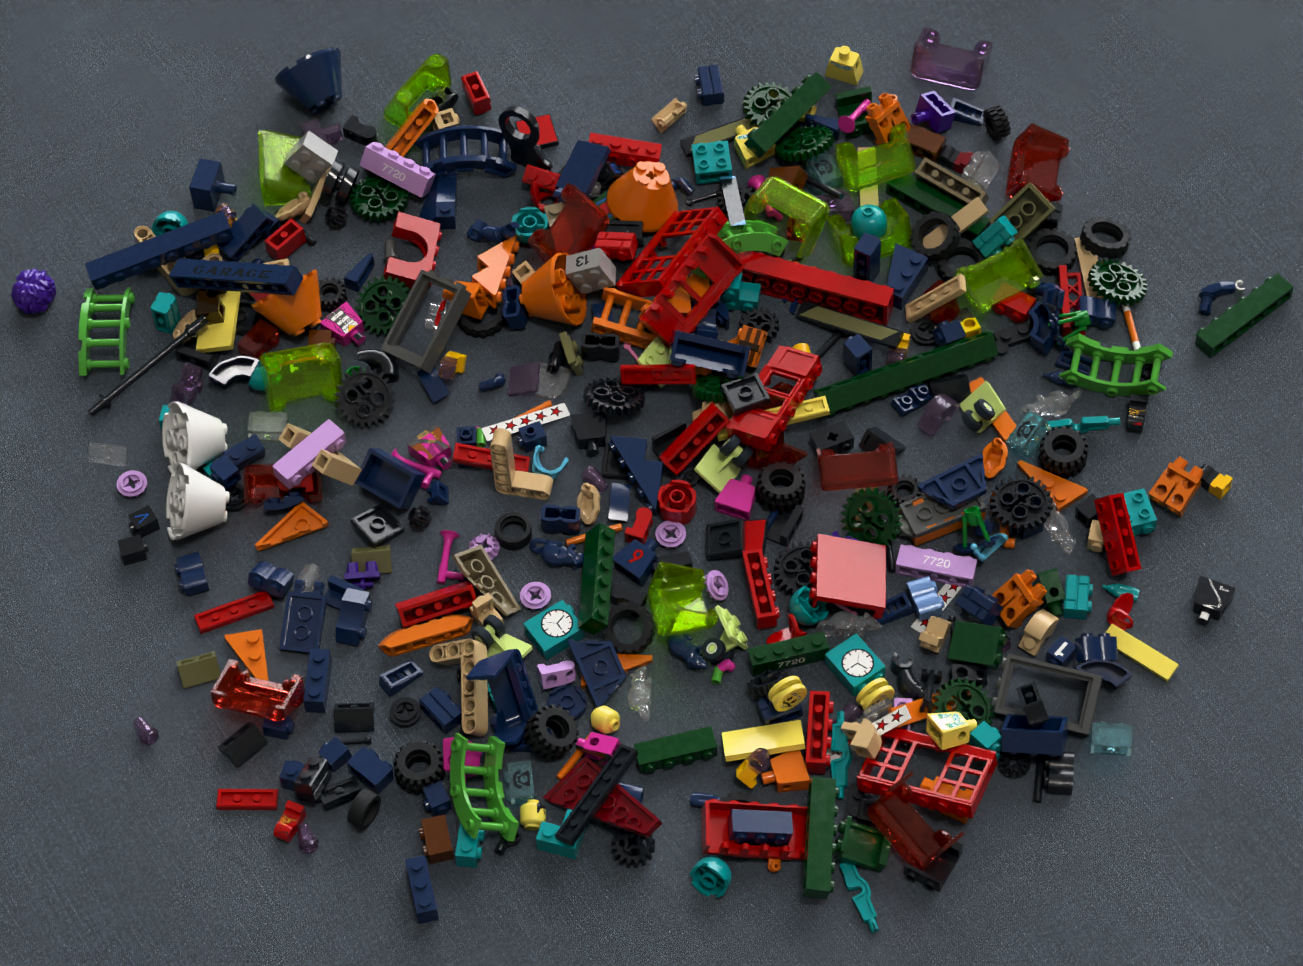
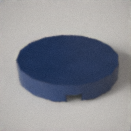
[547,684,587,721]

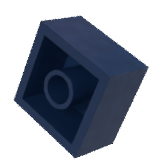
[189,158,237,212]

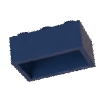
[354,448,426,509]
[1001,714,1068,757]

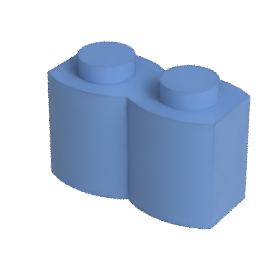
[906,576,945,621]

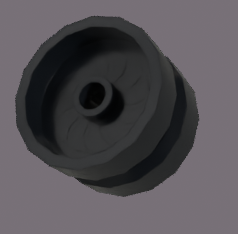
[321,160,360,206]

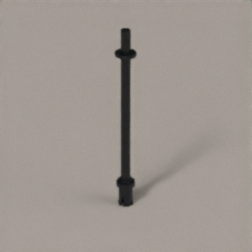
[88,315,209,416]

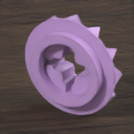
[117,470,148,498]
[655,521,686,549]
[469,533,500,560]
[704,570,729,601]
[520,582,551,611]

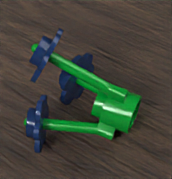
[1047,307,1091,350]
[953,506,999,554]

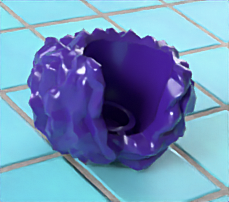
[11,268,56,314]

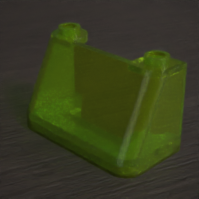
[383,54,452,128]
[835,122,916,191]
[258,130,311,206]
[826,198,912,266]
[952,238,1043,313]
[260,343,342,412]
[648,561,718,637]

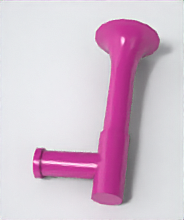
[838,99,871,133]
[747,175,783,221]
[392,448,442,489]
[437,530,464,585]

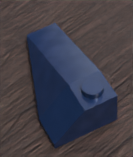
[420,170,457,230]

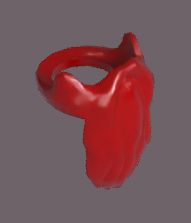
[530,181,559,214]
[1107,592,1134,631]
[766,614,807,644]

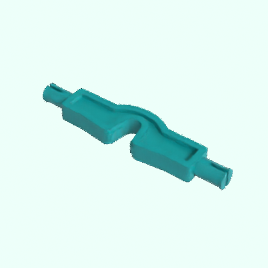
[1034,416,1121,434]
[831,711,852,800]
[840,860,880,933]

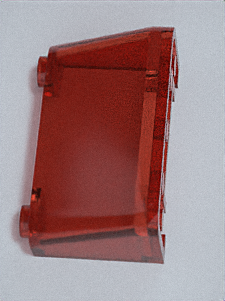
[1005,123,1070,202]
[527,183,609,264]
[210,659,305,721]

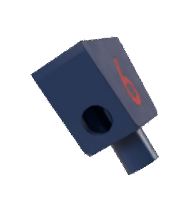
[613,538,659,587]

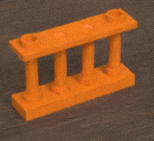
[590,287,665,349]

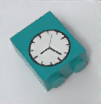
[523,600,585,661]
[825,633,886,697]

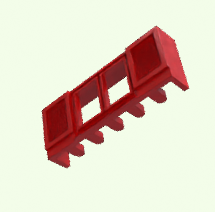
[639,233,746,347]
[726,345,822,452]
[701,799,807,860]

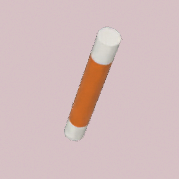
[1122,303,1141,351]

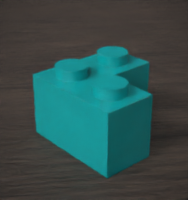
[721,272,761,312]
[536,809,588,860]

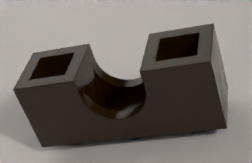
[195,289,227,325]

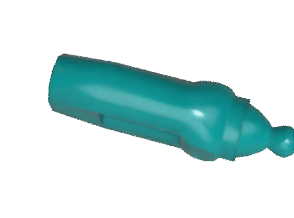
[1102,583,1140,602]

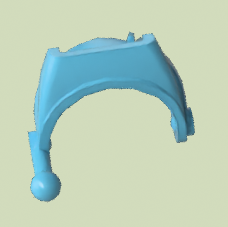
[532,445,569,480]
[970,533,1008,563]

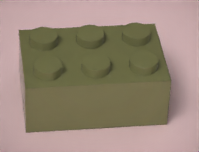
[989,182,1057,248]

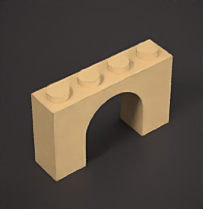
[279,423,362,486]

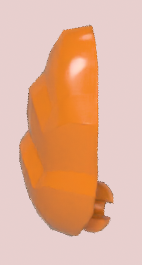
[982,438,1008,479]

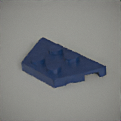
[917,453,987,510]
[568,639,627,708]

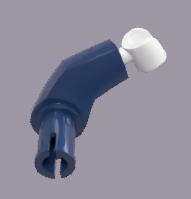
[1199,280,1245,316]

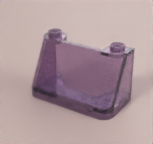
[911,27,993,90]

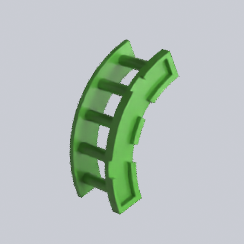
[691,220,789,279]
[78,287,135,376]
[1059,333,1173,397]
[450,733,519,841]

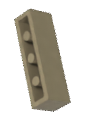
[915,157,989,206]

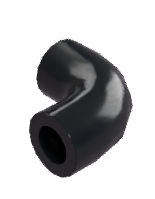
[357,349,399,383]

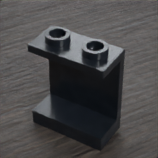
[903,827,963,892]

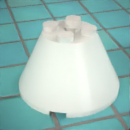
[162,401,227,474]
[166,463,230,540]

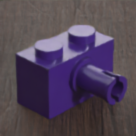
[910,91,956,133]

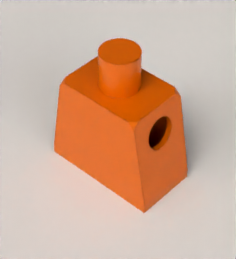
[442,281,489,320]
[760,750,810,793]

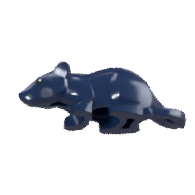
[530,538,584,570]
[667,621,708,669]

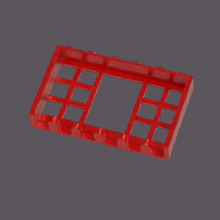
[615,206,728,297]
[856,728,997,819]

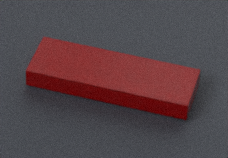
[216,789,279,810]

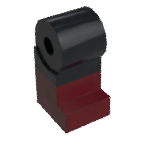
[937,145,974,176]

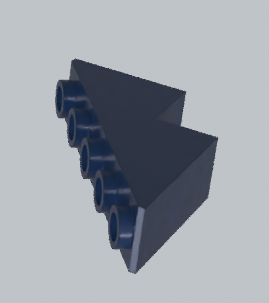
[608,435,664,516]

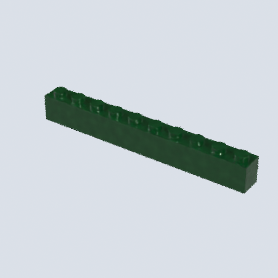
[813,331,999,416]

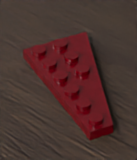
[543,756,662,838]

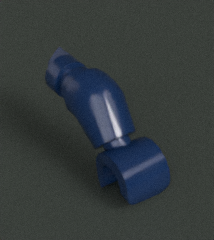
[467,218,520,244]
[1026,281,1065,308]

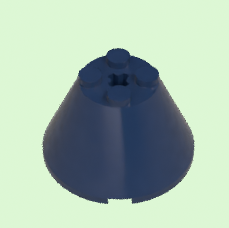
[275,47,342,114]

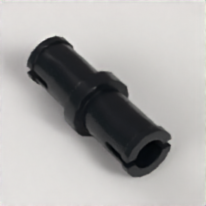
[547,341,564,374]

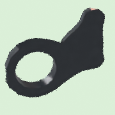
[498,106,553,171]

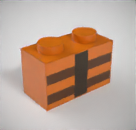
[737,325,768,368]

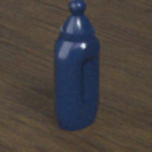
[1043,371,1076,386]
[690,792,721,808]

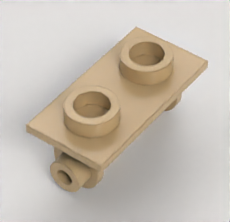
[651,98,687,134]

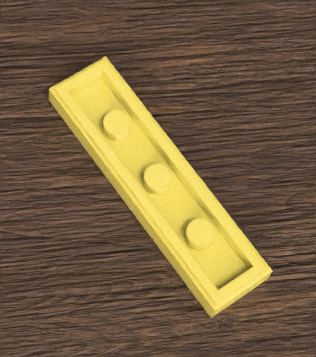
[1105,624,1179,682]

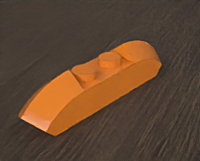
[385,98,439,157]
[378,614,474,657]

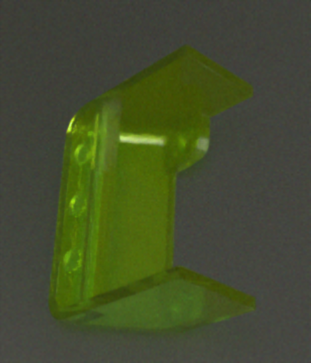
[743,176,830,258]

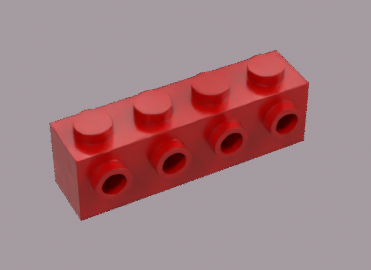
[589,132,662,167]
[659,402,730,475]
[1094,493,1142,576]
[742,548,780,630]
[395,580,476,627]
[806,691,834,774]

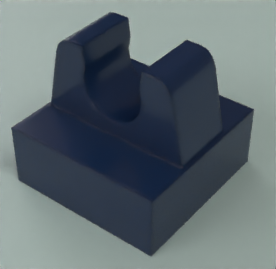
[427,480,449,506]

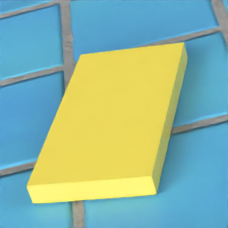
[196,291,241,353]
[722,720,806,762]

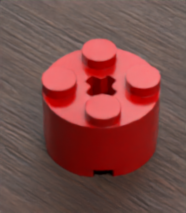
[658,480,697,525]

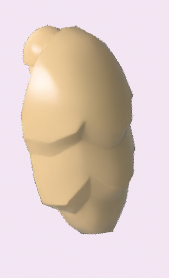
[275,191,310,221]
[173,310,197,343]
[577,483,601,525]

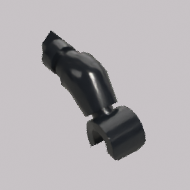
[890,652,934,699]

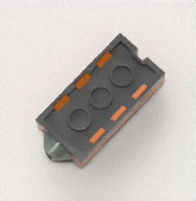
[897,494,986,546]

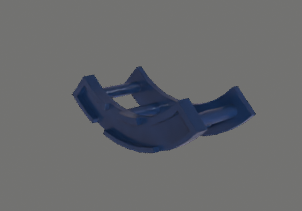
[413,125,517,180]

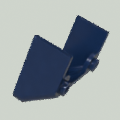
[668,330,751,379]
[466,649,538,745]

